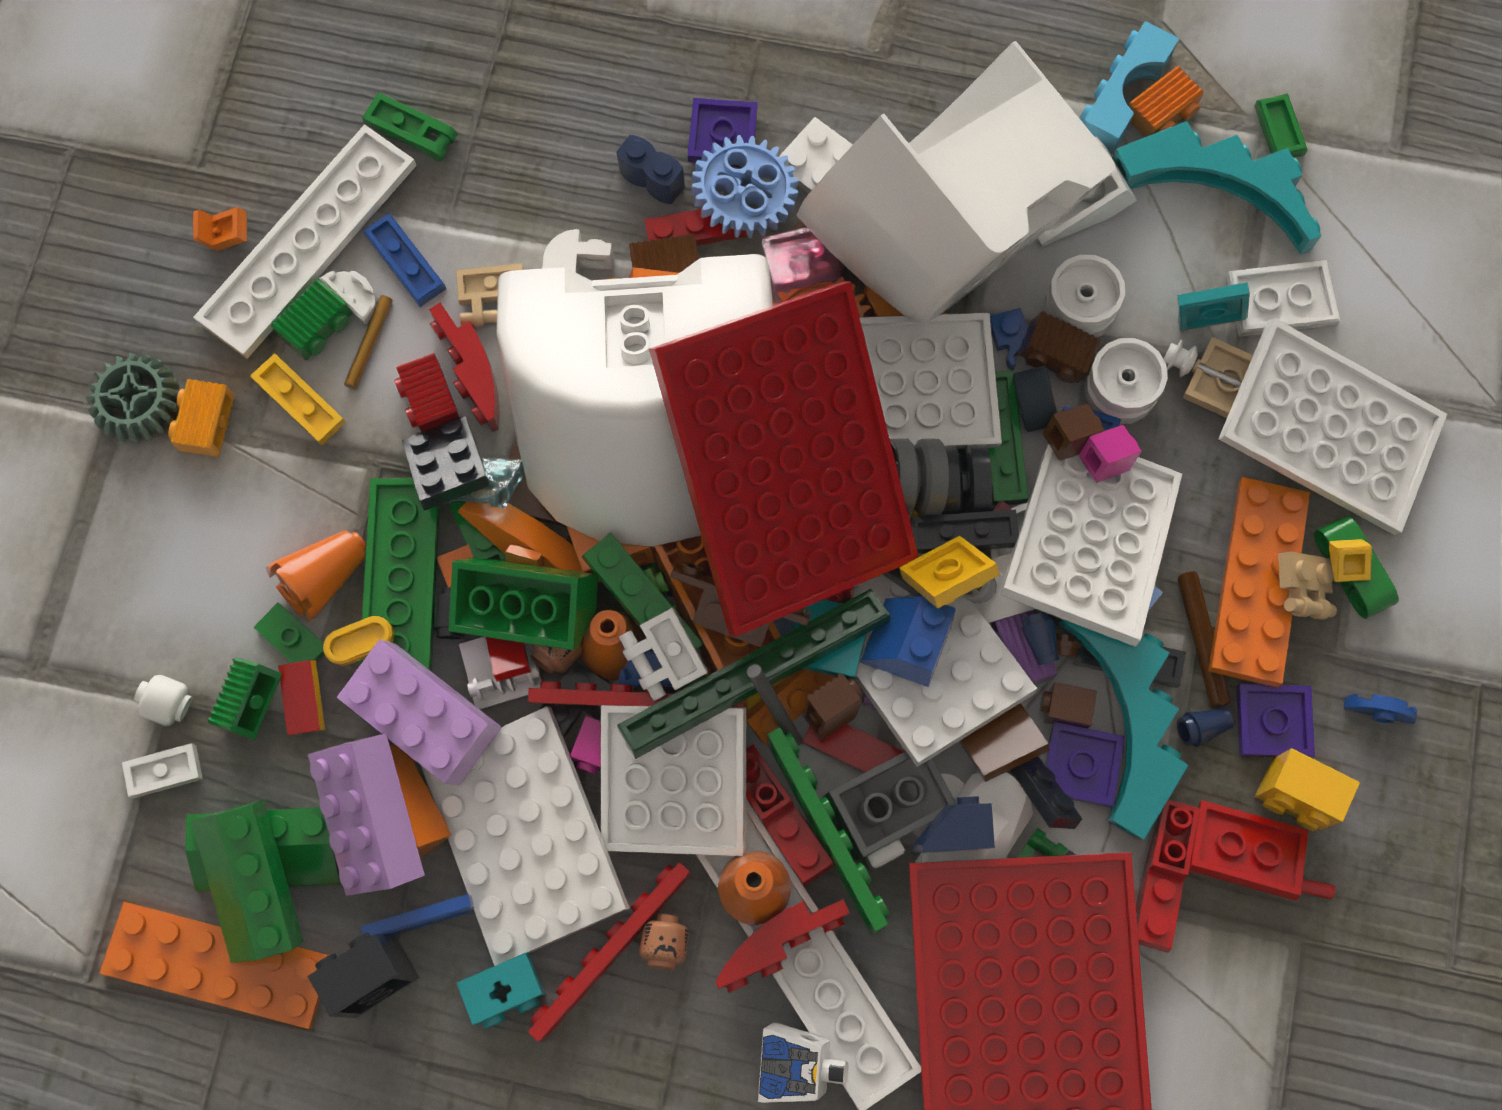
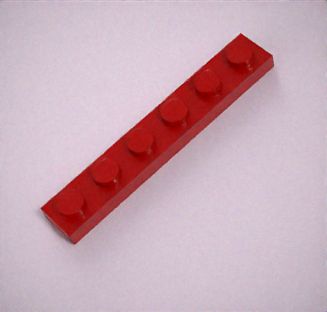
[528,681,748,712]
[528,862,691,1042]

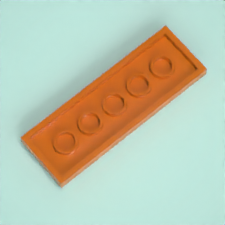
[1208,477,1310,688]
[99,902,329,1029]

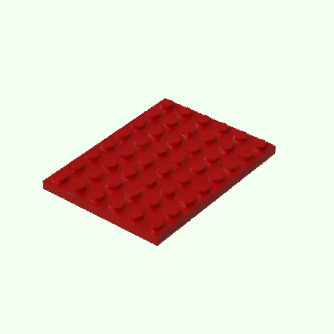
[649,281,919,637]
[908,852,1152,1110]

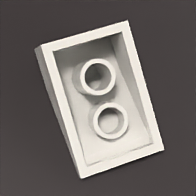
[1038,136,1137,246]

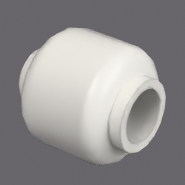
[134,675,192,726]

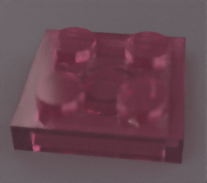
[762,227,841,293]

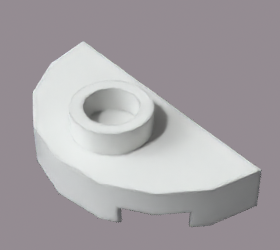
[319,271,377,325]

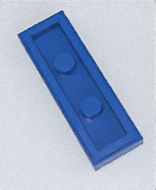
[363,213,446,307]
[361,894,474,937]

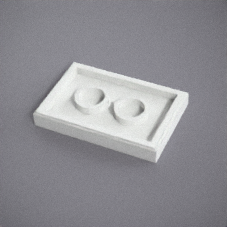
[1226,260,1340,337]

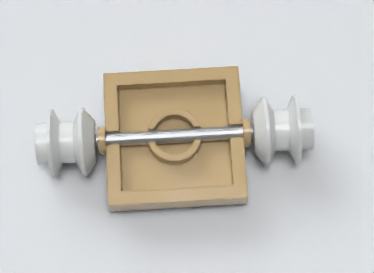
[1163,337,1253,418]

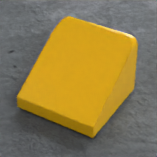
[1329,539,1372,582]

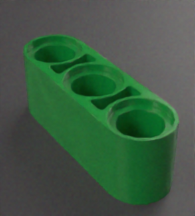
[1314,516,1399,619]

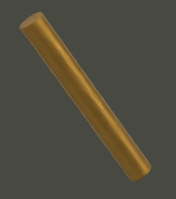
[344,295,393,390]

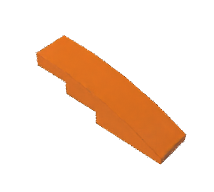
[458,490,583,572]

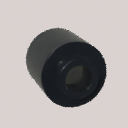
[433,588,465,640]

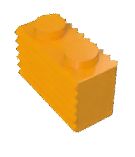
[168,379,235,457]

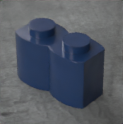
[616,135,685,204]

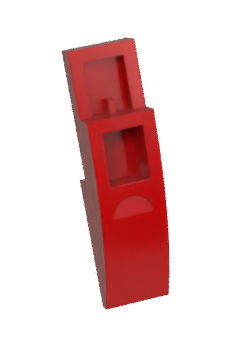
[429,303,500,432]
[746,744,835,887]
[1136,799,1200,953]
[715,899,850,993]

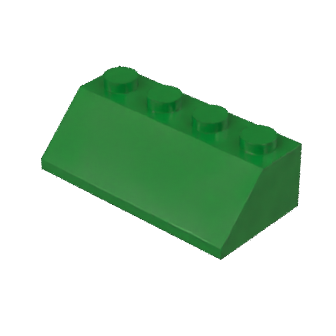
[449,557,598,650]
[191,800,304,963]
[185,807,341,892]

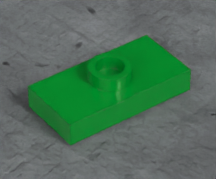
[253,602,325,663]

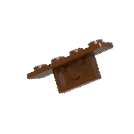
[670,562,812,647]

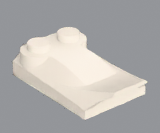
[915,772,1034,863]

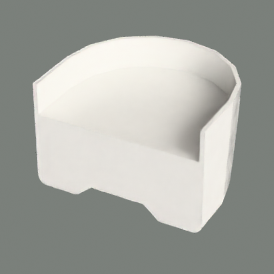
[797,41,1115,323]
[497,254,773,547]

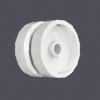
[1044,254,1125,338]
[1084,338,1168,424]

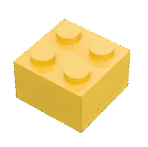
[1255,748,1360,832]

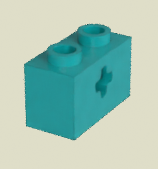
[457,952,546,1029]

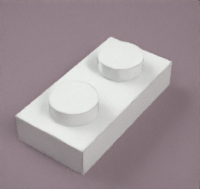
[122,743,203,799]

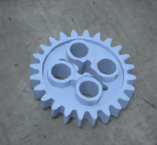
[691,135,798,238]

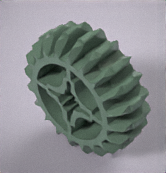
[86,353,180,444]

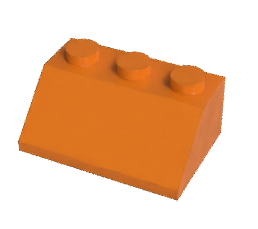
[390,744,452,858]

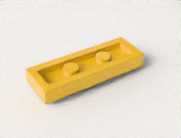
[250,353,346,446]

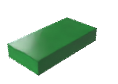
[1254,93,1308,157]

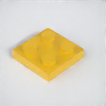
[899,536,1000,608]

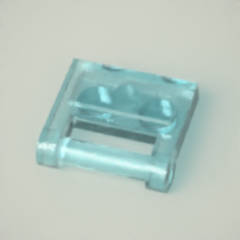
[443,457,525,508]

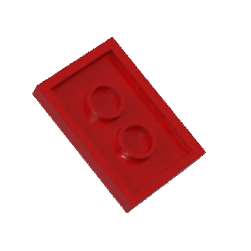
[1189,800,1309,901]

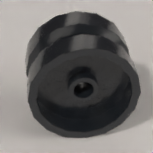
[941,444,992,515]

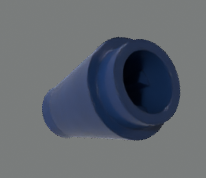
[1020,612,1059,665]
[1177,708,1234,747]

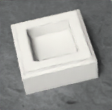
[865,839,905,871]

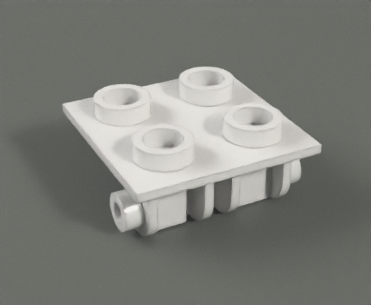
[459,637,542,709]

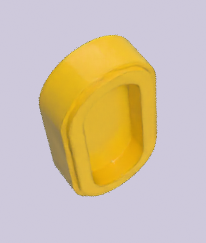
[323,616,394,666]

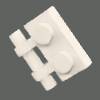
[619,607,708,701]

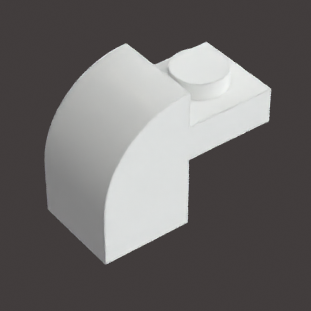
[542,229,614,275]

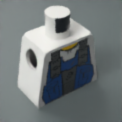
[758,1022,849,1103]

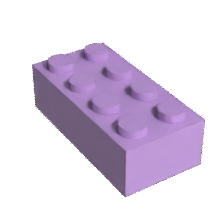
[337,639,502,785]
[308,733,425,896]

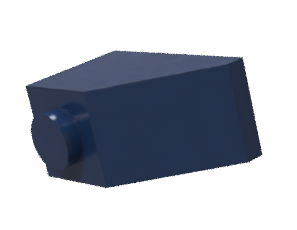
[913,796,995,853]

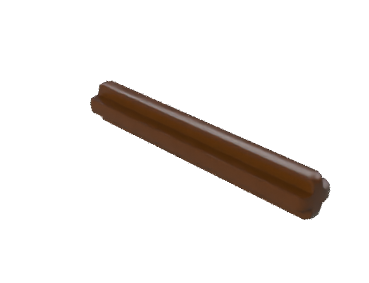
[1178,571,1231,707]

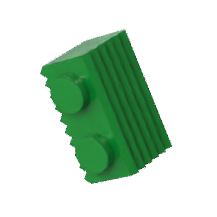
[271,279,352,360]
[207,657,282,740]

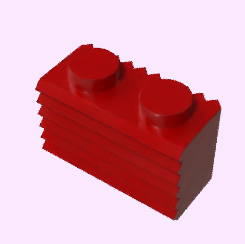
[394,353,460,432]

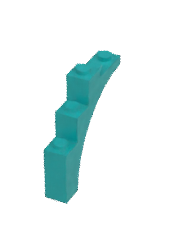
[1113,121,1322,254]
[1057,618,1188,840]

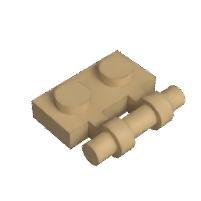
[456,263,524,328]
[1278,551,1337,620]

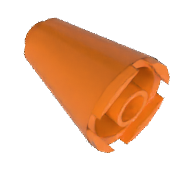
[266,530,366,622]
[580,610,646,681]
[718,851,791,925]

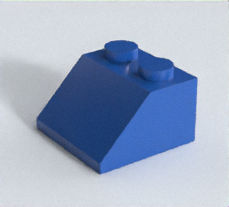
[860,596,956,687]

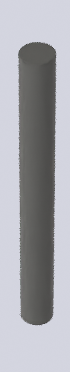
[747,664,802,746]

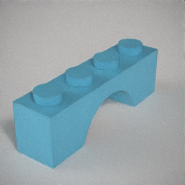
[1079,21,1179,154]

